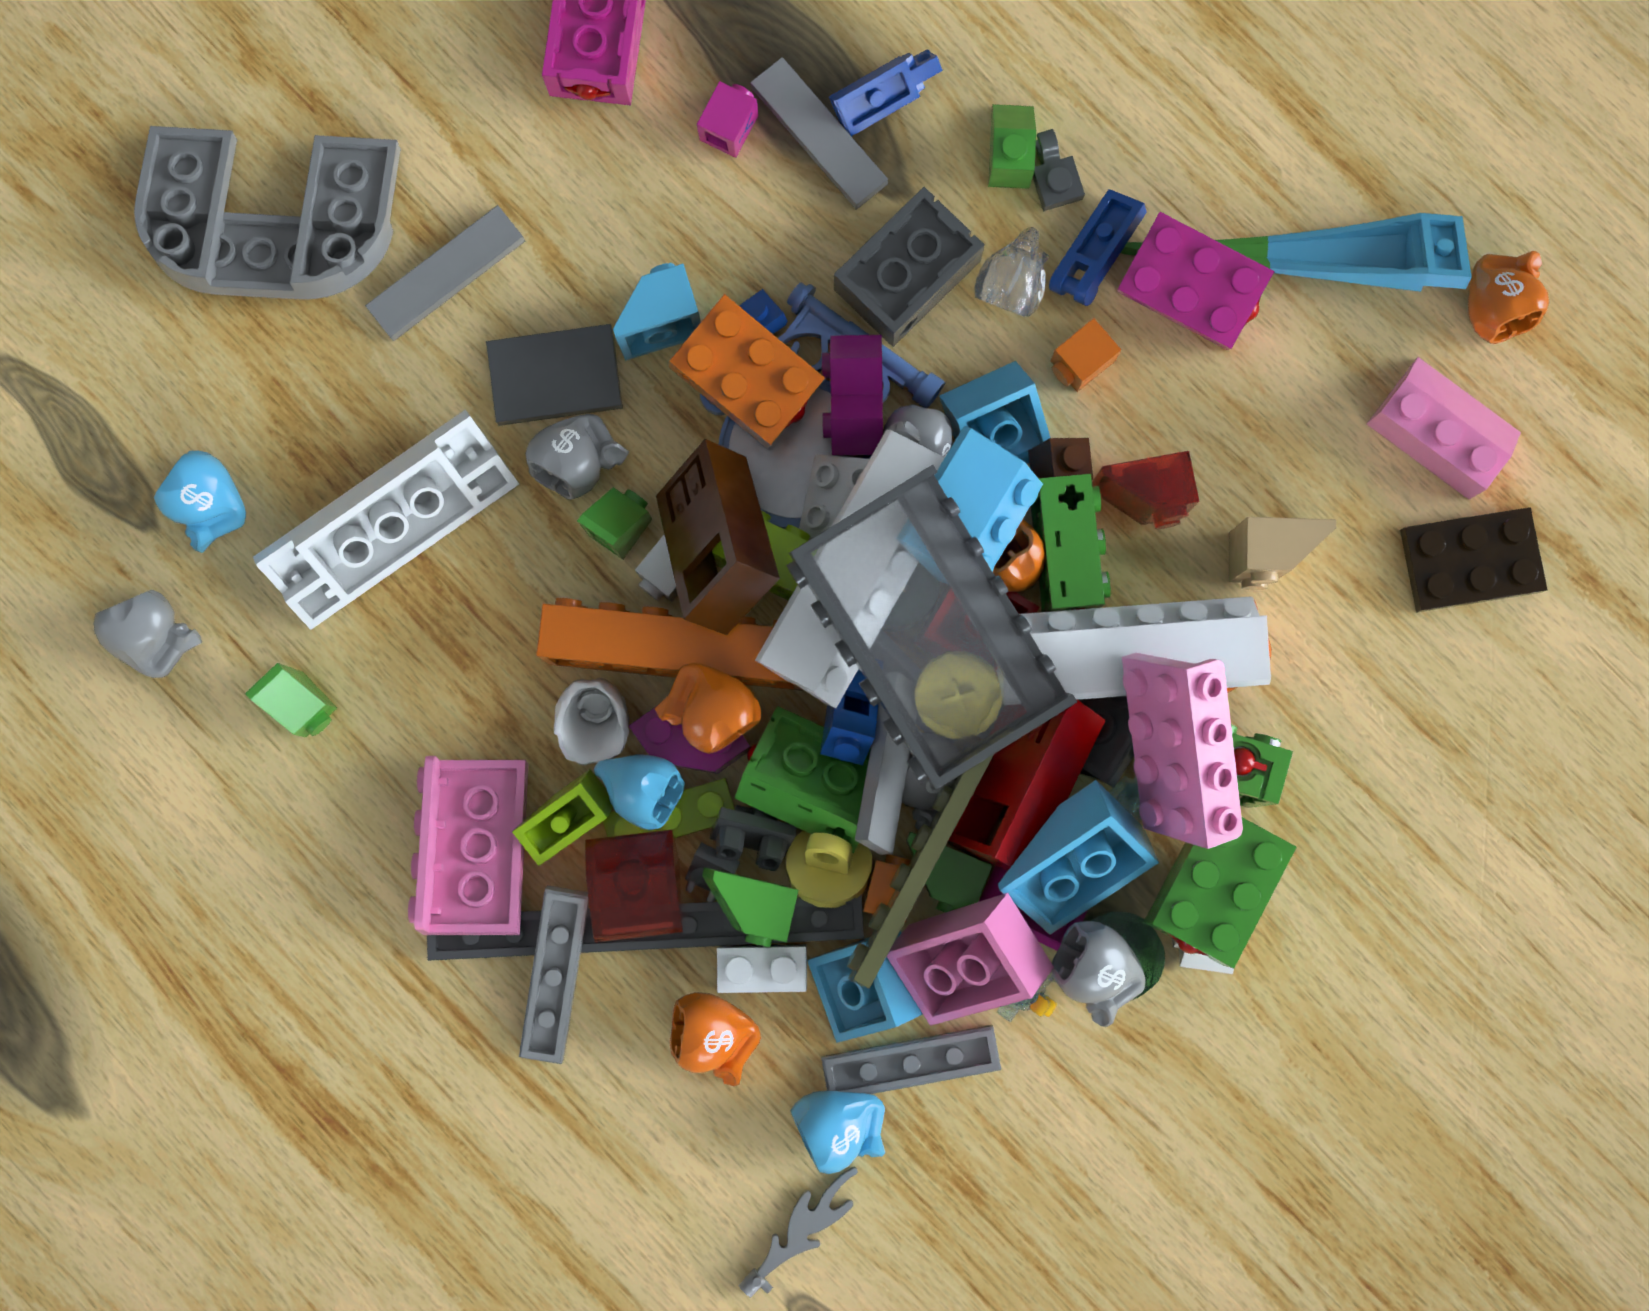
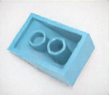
[998,780,1159,934]

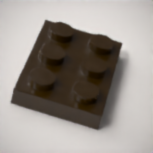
[1400,507,1548,613]

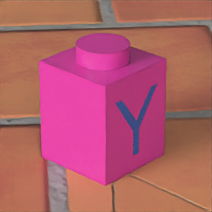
[697,81,759,158]

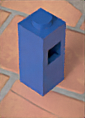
[820,658,884,765]

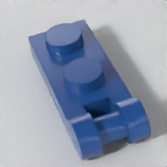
[1049,189,1147,306]

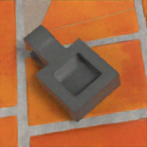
[1033,129,1085,212]

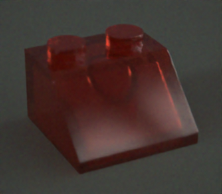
[1092,451,1200,529]
[585,830,683,942]

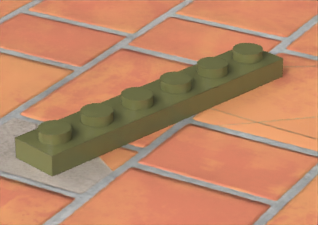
[847,740,994,989]

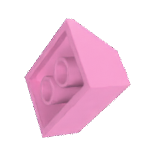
[1367,357,1521,500]

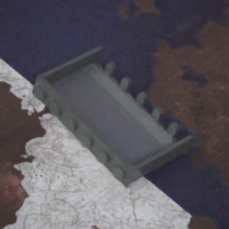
[786,465,1077,790]

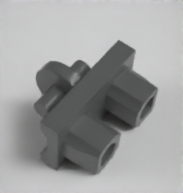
[710,804,797,871]

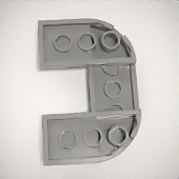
[134,126,401,299]

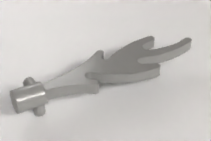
[739,1167,858,1298]

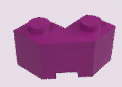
[822,335,883,455]
[629,707,751,774]

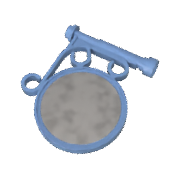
[700,282,946,529]

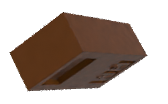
[656,439,780,635]

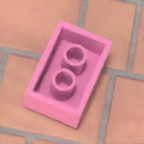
[887,893,1054,1026]

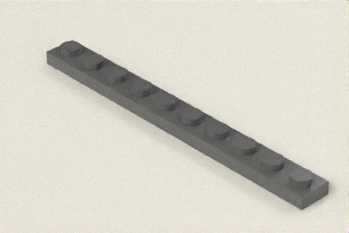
[427,895,864,961]

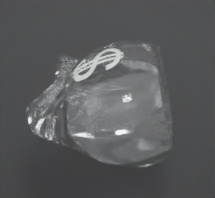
[974,227,1049,317]

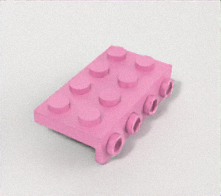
[1122,653,1243,849]
[408,756,529,935]

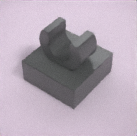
[685,842,740,903]

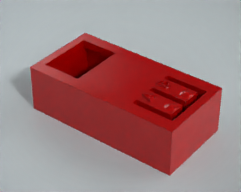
[948,700,1105,871]

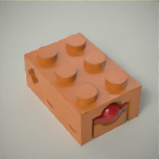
[669,294,825,449]

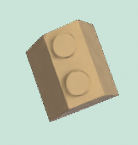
[1229,517,1336,590]

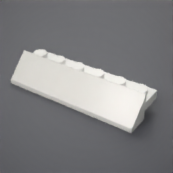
[253,409,519,630]
[755,430,945,708]
[997,596,1271,705]

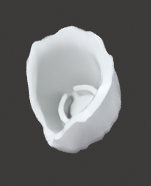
[554,678,629,766]

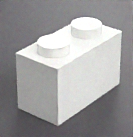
[717,944,807,993]

